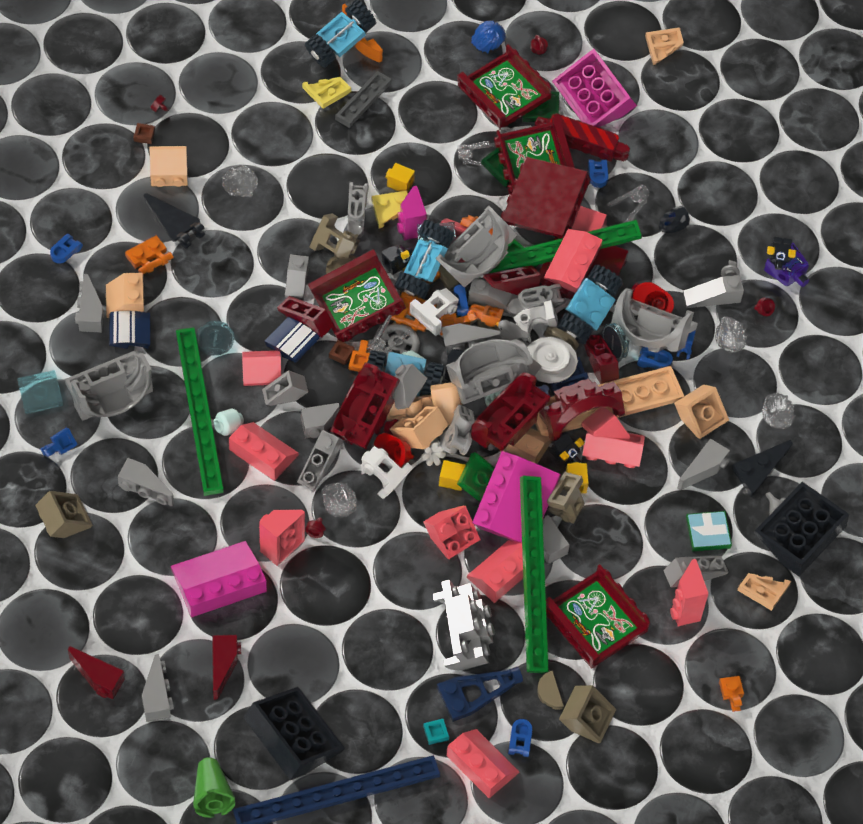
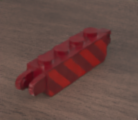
[534,113,630,162]

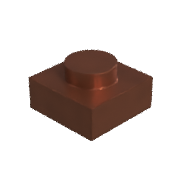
[133,123,155,144]
[329,340,355,365]

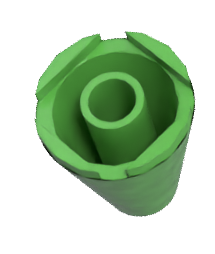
[193,757,235,818]

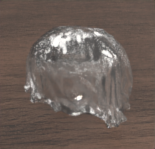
[221,165,258,198]
[715,316,747,353]
[762,393,796,429]
[321,482,358,518]

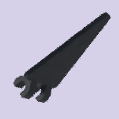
[143,193,205,249]

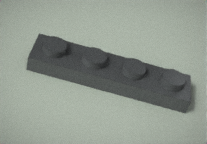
[335,71,392,128]

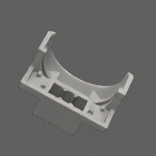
[65,350,153,421]

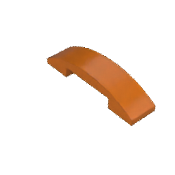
[342,4,383,63]

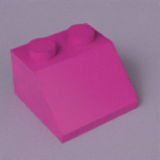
[397,186,427,240]

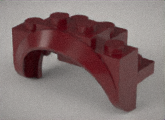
[330,362,400,449]
[471,372,551,451]
[539,379,625,441]

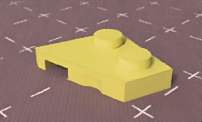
[302,77,351,109]
[371,190,408,228]

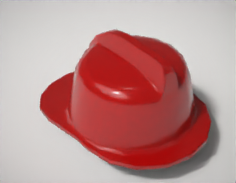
[633,282,674,313]
[373,433,414,468]

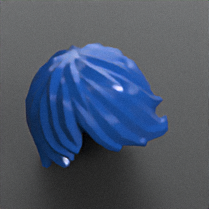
[471,21,506,53]

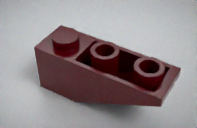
[584,334,619,384]

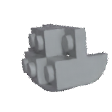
[435,206,518,288]
[611,288,698,353]
[446,339,533,405]
[433,580,495,670]

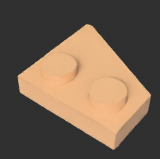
[645,28,684,65]
[737,573,791,611]

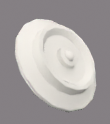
[527,337,578,383]

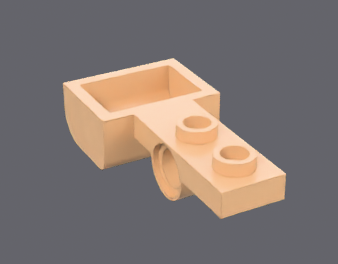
[387,383,463,425]

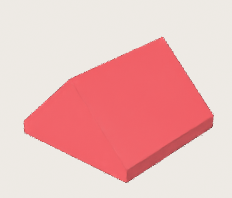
[571,206,607,232]
[242,351,281,386]
[581,407,630,440]

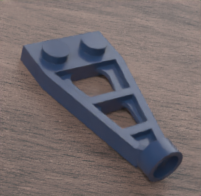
[437,667,523,722]

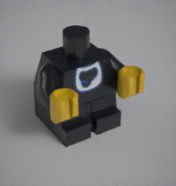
[767,237,796,270]
[381,245,413,275]
[549,432,585,465]

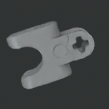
[347,182,368,238]
[507,284,566,317]
[439,404,475,455]

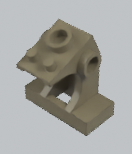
[309,213,360,259]
[547,472,585,524]

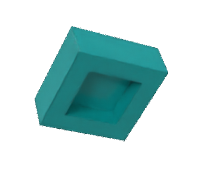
[423,719,449,745]

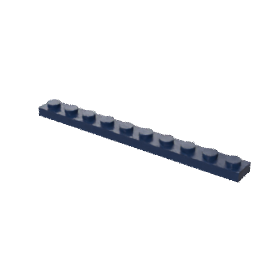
[233,755,440,824]

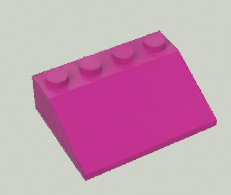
[552,48,637,128]
[472,451,561,543]
[171,541,266,618]

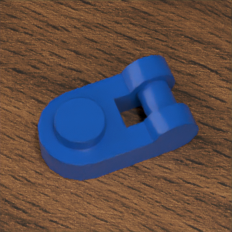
[588,160,608,188]
[50,234,83,263]
[454,285,469,317]
[637,346,673,369]
[508,719,532,757]

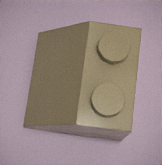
[35,491,93,538]
[559,685,616,743]

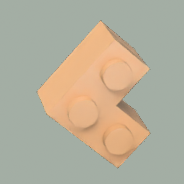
[390,406,449,449]

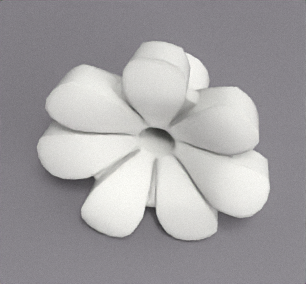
[421,442,446,466]

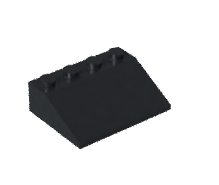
[754,481,849,577]
[244,687,345,780]

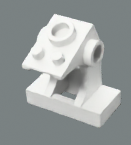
[410,288,459,336]
[513,300,558,343]
[360,446,413,499]

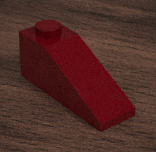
[483,265,541,295]
[277,296,334,338]
[212,635,241,700]
[68,646,125,699]

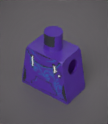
[764,243,809,287]

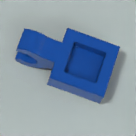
[676,330,696,359]
[40,428,78,457]

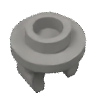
[721,260,740,277]

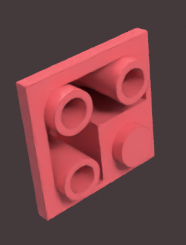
[423,505,481,559]

